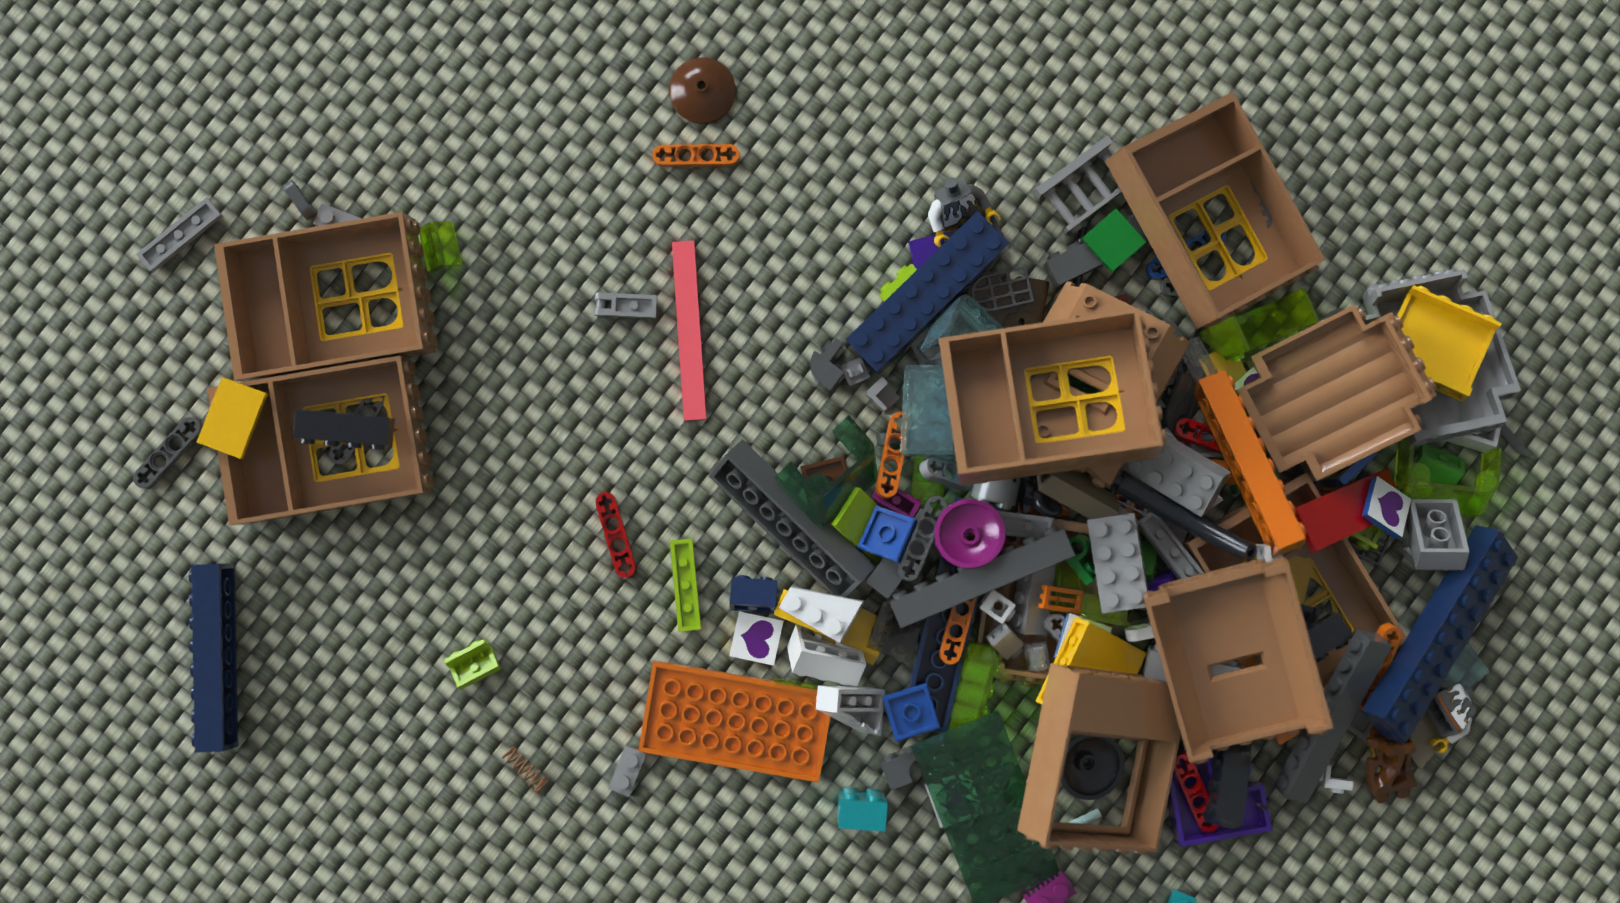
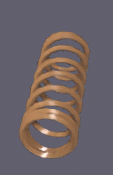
[502,746,549,794]

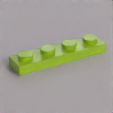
[670,538,702,632]

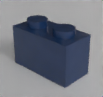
[729,575,778,614]

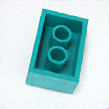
[837,787,887,832]

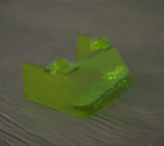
[1200,287,1319,363]
[1394,440,1502,517]

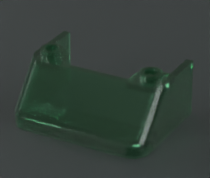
[774,415,878,526]

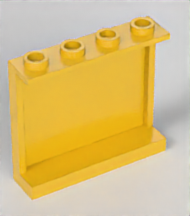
[1397,285,1502,402]
[1036,617,1147,704]

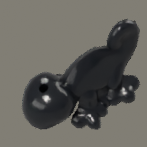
[1019,475,1062,517]

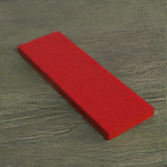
[1294,468,1398,553]

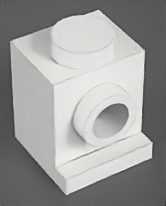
[978,589,1016,624]

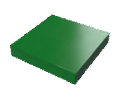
[1081,209,1146,273]

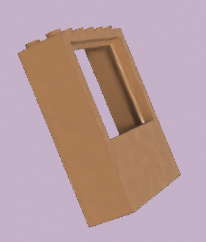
[1017,663,1181,855]

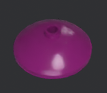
[934,499,1005,569]

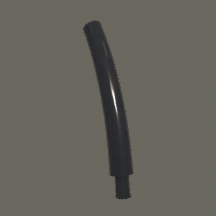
[1112,473,1257,562]

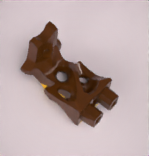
[1365,726,1417,803]

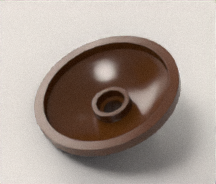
[669,57,736,124]

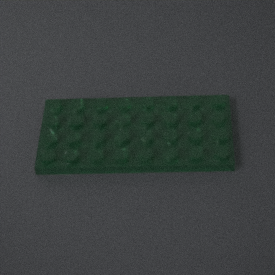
[911,710,1060,903]

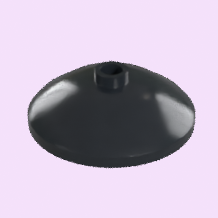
[1061,735,1124,800]

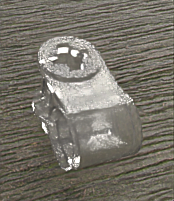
[1023,641,1050,671]

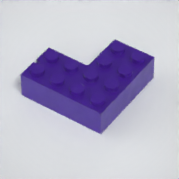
[1167,746,1272,847]

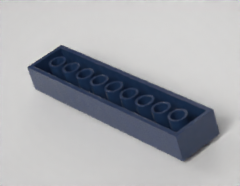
[908,497,1000,733]
[1362,525,1518,744]

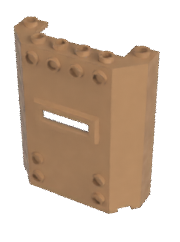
[1030,281,1190,489]
[1143,558,1333,764]

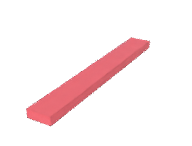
[672,240,707,421]

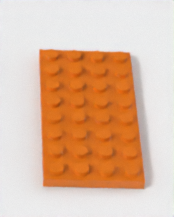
[638,660,830,783]

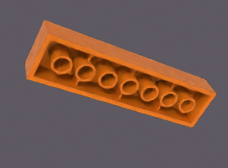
[1194,370,1306,559]

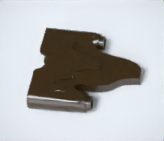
[955,271,1050,332]

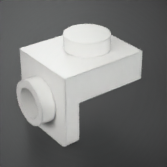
[1318,764,1353,794]

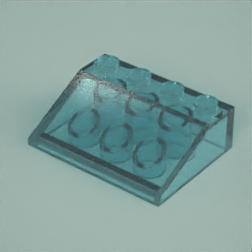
[900,365,956,461]

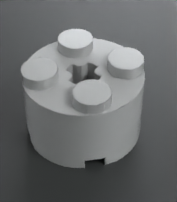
[971,478,1022,510]

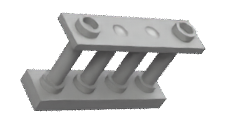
[1033,135,1122,235]

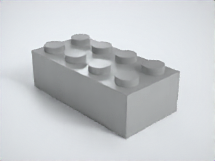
[1122,434,1231,517]
[1087,513,1148,613]

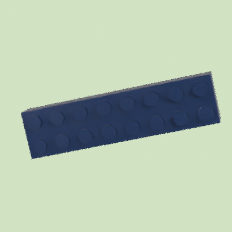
[846,211,1011,374]
[189,564,239,753]

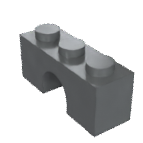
[880,735,955,790]

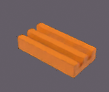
[1038,584,1084,614]

